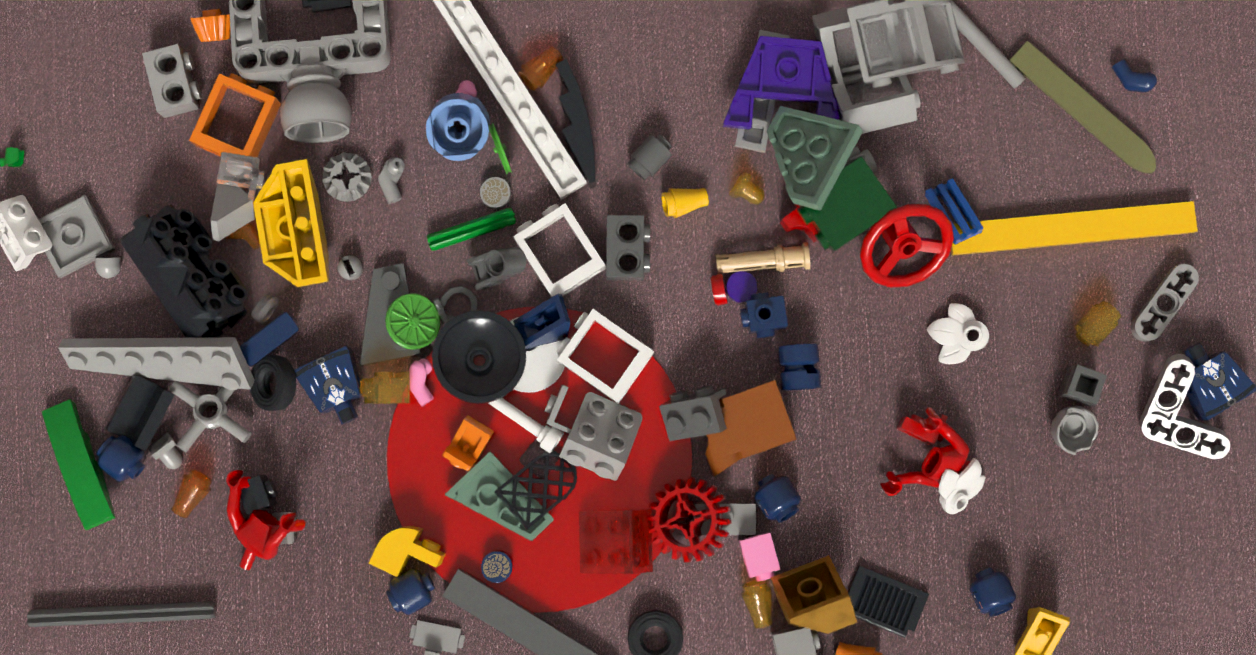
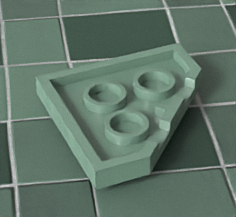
[767,106,863,211]

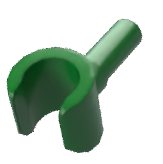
[0,147,24,167]

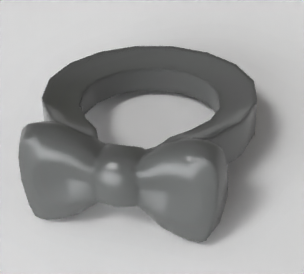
[433,286,478,325]

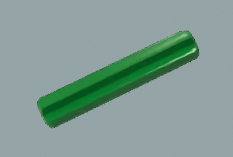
[427,208,516,251]

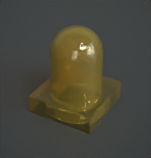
[728,172,765,204]

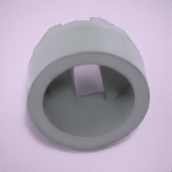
[337,255,363,281]
[95,257,121,279]

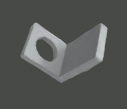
[545,385,571,434]

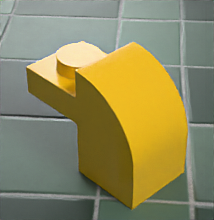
[369,526,446,577]

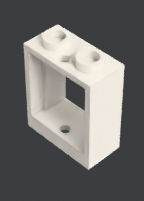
[513,203,606,297]
[556,309,654,404]

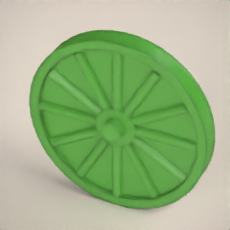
[488,122,512,175]
[385,294,440,349]

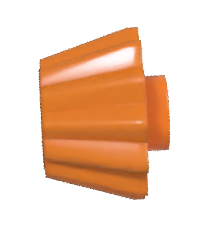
[190,9,231,42]

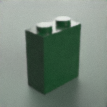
[797,156,897,253]

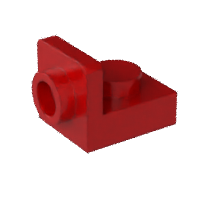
[896,414,948,445]

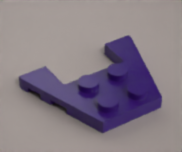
[723,36,840,129]

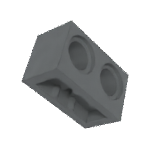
[606,215,650,281]

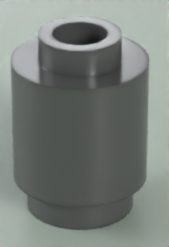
[627,134,672,180]

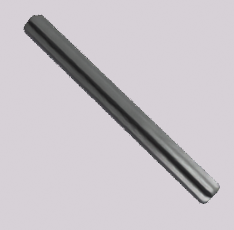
[27,601,216,627]

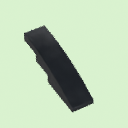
[556,59,596,189]

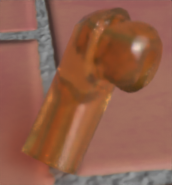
[224,222,261,251]

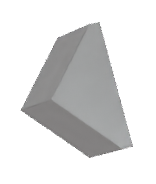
[211,173,255,241]

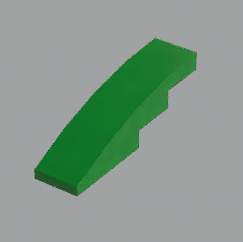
[41,399,116,530]

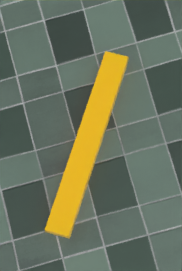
[951,201,1198,256]

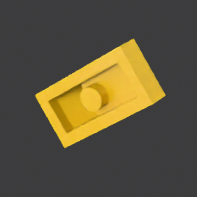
[1015,607,1070,655]

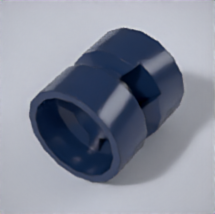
[778,344,822,391]

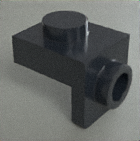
[241,475,278,515]

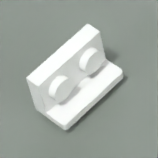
[0,195,53,271]

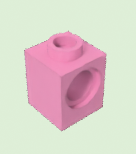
[738,532,780,581]

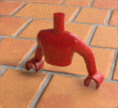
[880,407,971,496]
[226,470,306,570]

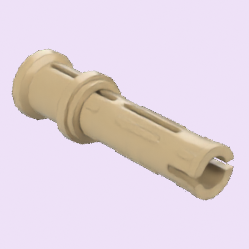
[716,242,810,274]

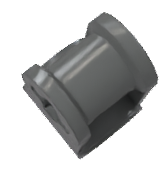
[467,246,526,290]

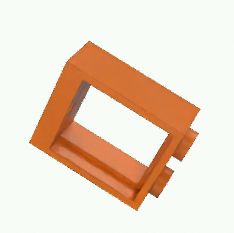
[189,73,281,170]

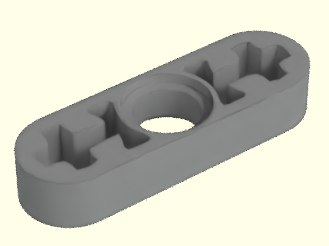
[1131,264,1199,342]

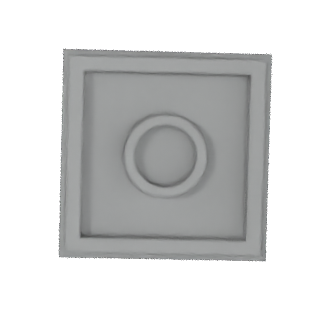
[38,195,115,278]

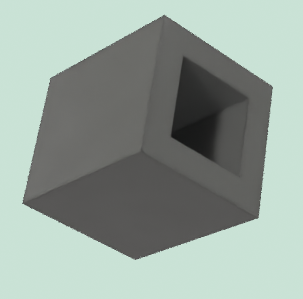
[1058,364,1107,406]

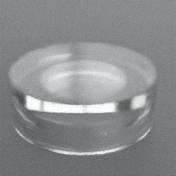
[251,292,280,323]

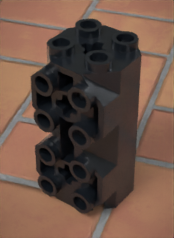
[120,205,248,338]

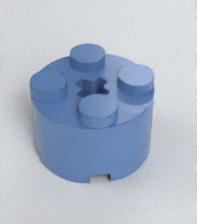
[426,93,490,161]

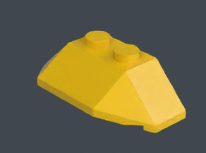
[253,159,329,287]

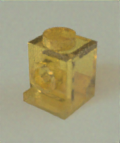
[360,372,410,404]

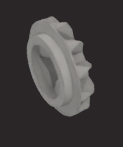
[322,152,372,202]

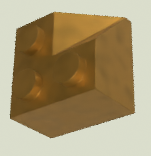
[771,555,857,634]

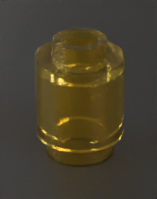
[1074,301,1121,347]

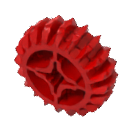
[647,477,732,563]

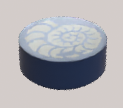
[481,551,513,583]

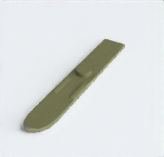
[1009,41,1156,174]

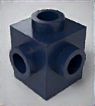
[740,292,788,338]

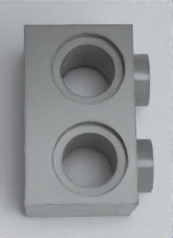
[142,44,202,118]

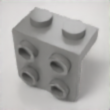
[559,392,643,481]

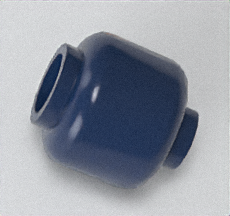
[97,435,146,481]
[754,474,801,523]
[386,568,435,615]
[969,568,1016,617]

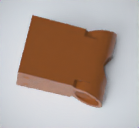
[705,380,797,477]

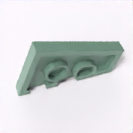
[445,452,555,541]

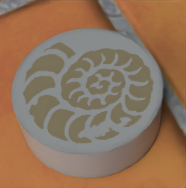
[480,177,511,209]

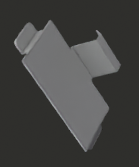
[410,620,465,655]

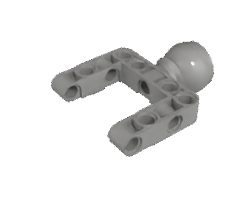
[229,0,391,143]

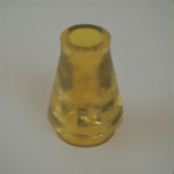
[741,580,773,628]

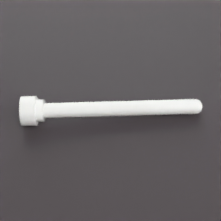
[489,398,564,453]

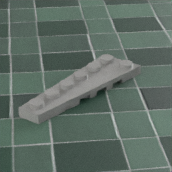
[58,337,255,390]

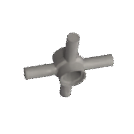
[169,381,252,453]

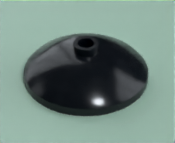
[432,311,526,404]

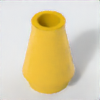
[661,188,709,218]

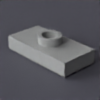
[693,504,756,535]

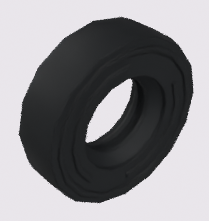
[250,355,296,411]
[627,610,684,655]

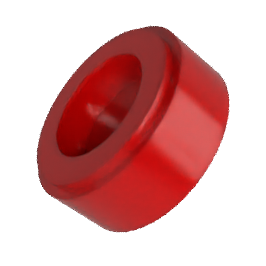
[710,274,728,306]

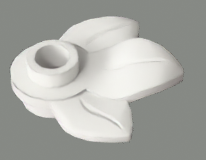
[927,303,989,364]
[938,458,986,514]

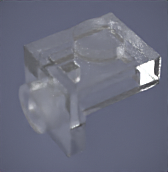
[217,152,264,200]

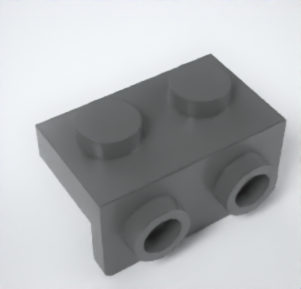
[659,385,727,441]

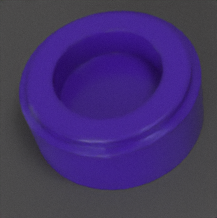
[726,271,757,303]

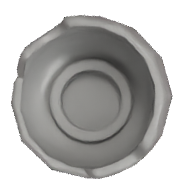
[1051,405,1099,455]

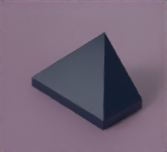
[513,294,571,349]

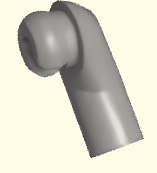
[378,157,405,204]

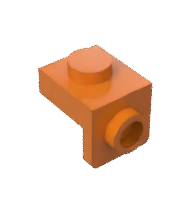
[442,415,494,471]

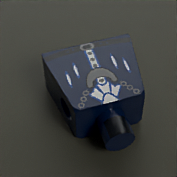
[1183,342,1256,421]
[294,346,364,425]

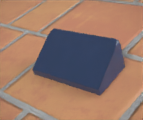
[239,312,299,367]

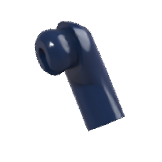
[1111,59,1157,93]

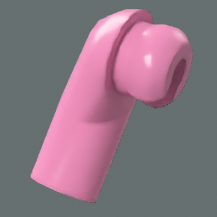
[407,358,434,406]

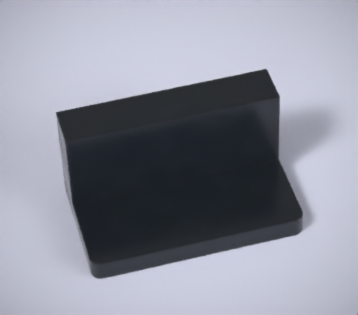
[106,375,175,451]

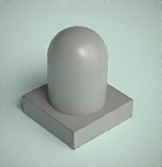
[148,433,183,469]

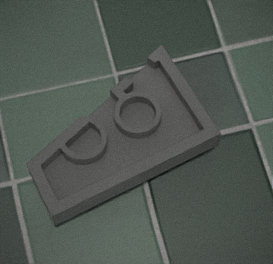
[360,263,422,366]

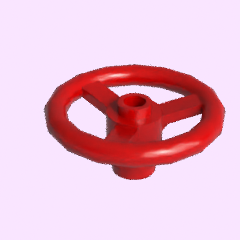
[859,204,954,288]

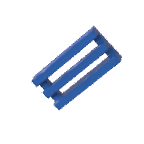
[925,178,983,245]

